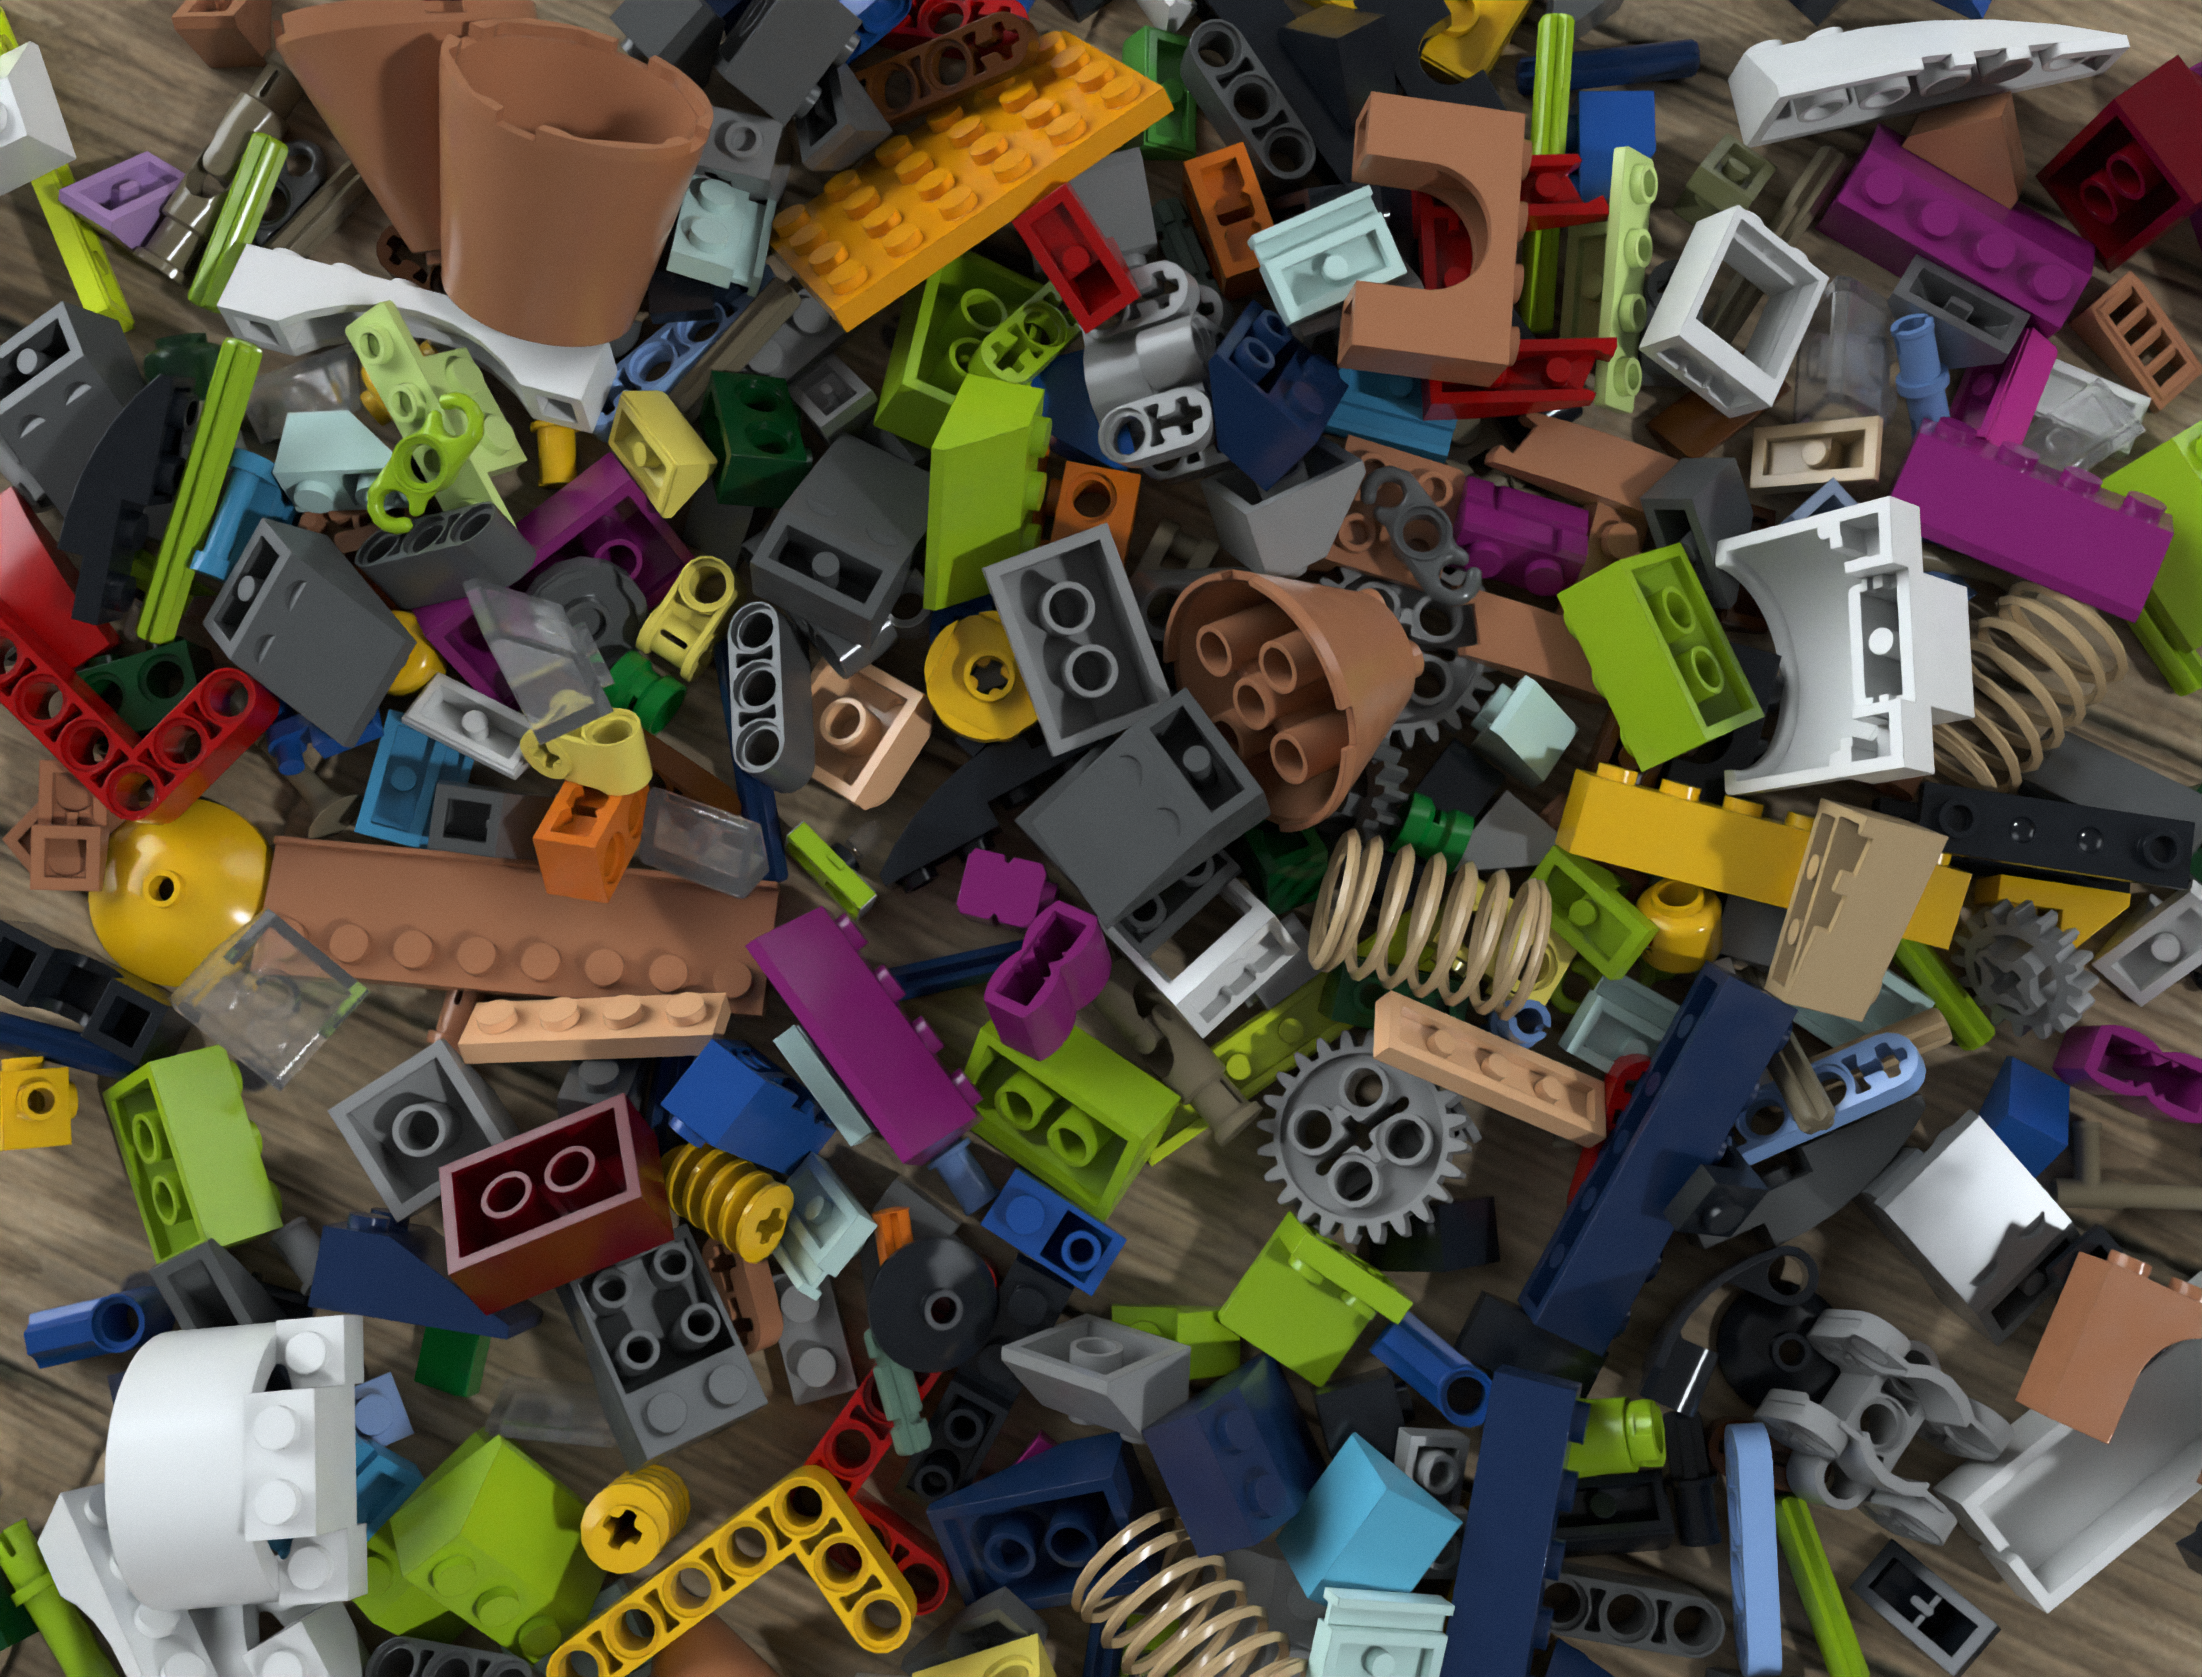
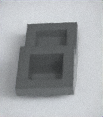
[900,1586,1050,1677]

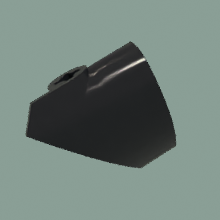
[1636,1245,1819,1418]

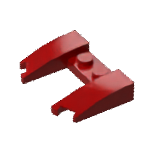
[1411,154,1618,421]

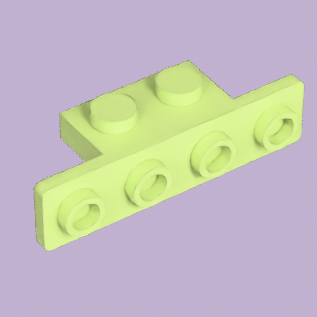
[1559,146,1658,414]
[345,300,528,527]

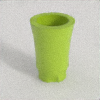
[1567,1397,1666,1478]

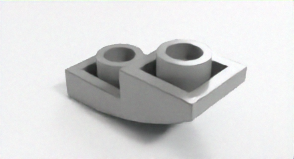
[1394,1427,1470,1580]

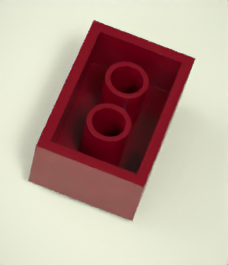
[2035,55,2202,274]
[438,1093,675,1316]

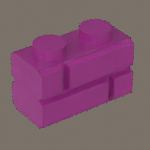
[1446,475,1589,598]
[956,848,1061,934]

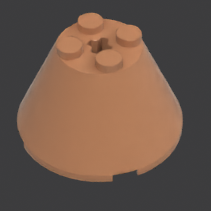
[1163,569,1424,832]

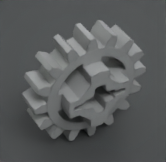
[1951,898,2099,1039]

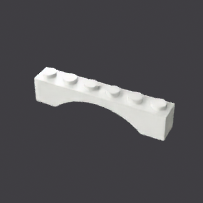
[217,244,618,434]
[37,1483,218,1677]

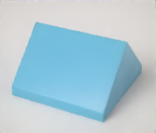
[1275,1432,1463,1607]

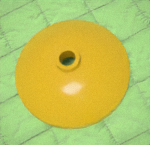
[88,799,274,987]

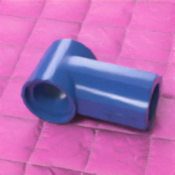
[24,1286,176,1369]
[1369,1310,1492,1428]

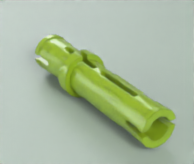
[0,1518,119,1677]

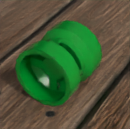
[597,650,687,736]
[1387,790,1474,876]

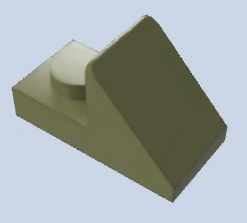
[1673,133,1778,227]

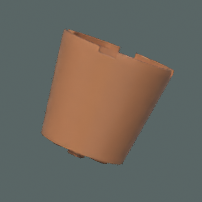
[439,18,714,347]

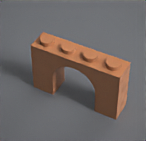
[1337,91,1532,387]
[2015,1249,2202,1485]

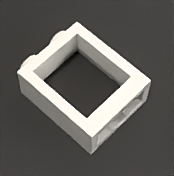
[1638,205,1829,418]
[1097,878,1301,1038]

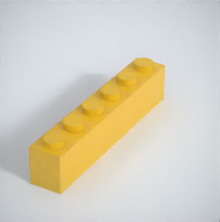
[1555,762,1972,950]

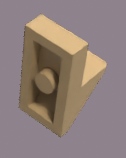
[1749,415,1883,497]

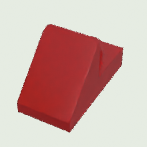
[1011,182,1141,334]

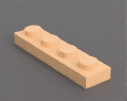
[1373,990,1606,1148]
[458,992,731,1064]

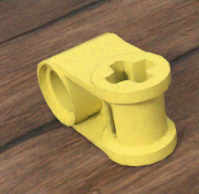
[635,556,747,683]
[520,694,653,796]

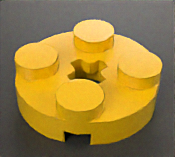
[924,611,1038,743]

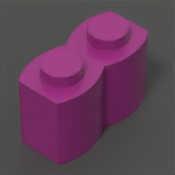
[984,900,1112,1062]
[2052,1025,2202,1123]

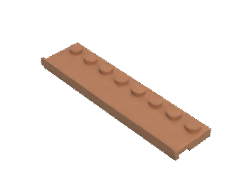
[252,836,782,1020]

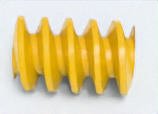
[661,1143,794,1264]
[580,1464,691,1574]

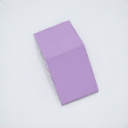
[58,151,185,253]

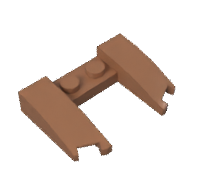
[1451,413,1679,704]

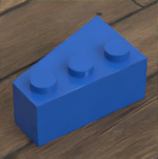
[660,1039,837,1177]

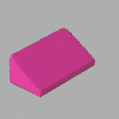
[1949,327,2058,447]

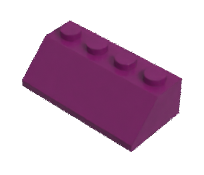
[1814,122,2096,339]
[1887,417,2174,623]
[412,451,695,712]
[745,906,984,1166]

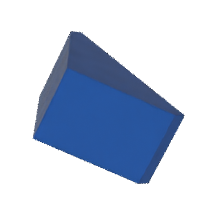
[1978,1056,2070,1178]

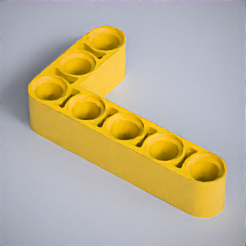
[546,1465,917,1677]

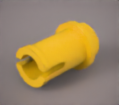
[530,419,580,489]

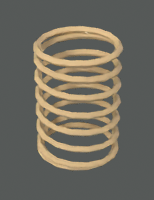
[1921,581,2129,794]
[1308,828,1552,1021]
[1071,1507,1309,1677]

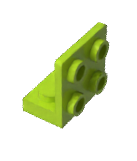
[1217,1210,1413,1387]

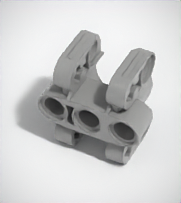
[1076,260,1236,485]
[1753,1309,2014,1546]

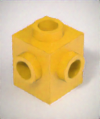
[0,1056,78,1151]

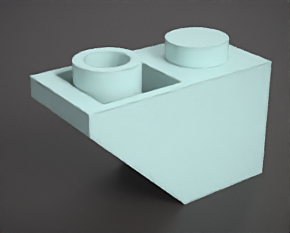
[272,410,409,514]
[1470,675,1579,789]

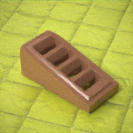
[2068,270,2202,414]

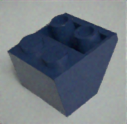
[1208,299,1349,492]

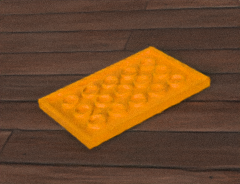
[768,29,1174,333]

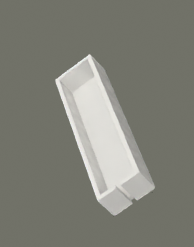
[1932,1271,2202,1614]

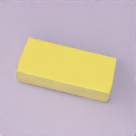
[608,390,718,518]

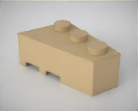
[1764,798,1949,1022]

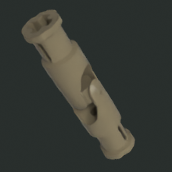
[132,49,305,287]
[1091,943,1263,1147]

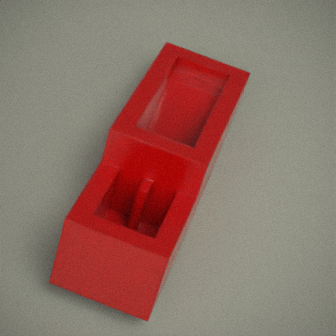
[0,486,124,672]

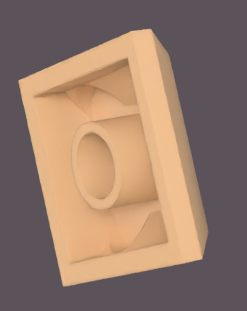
[774,656,934,811]

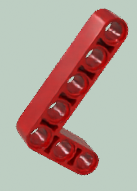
[0,598,280,826]
[790,1252,1000,1616]

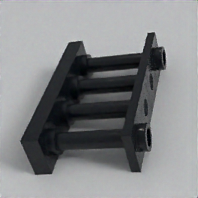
[1871,781,2195,893]

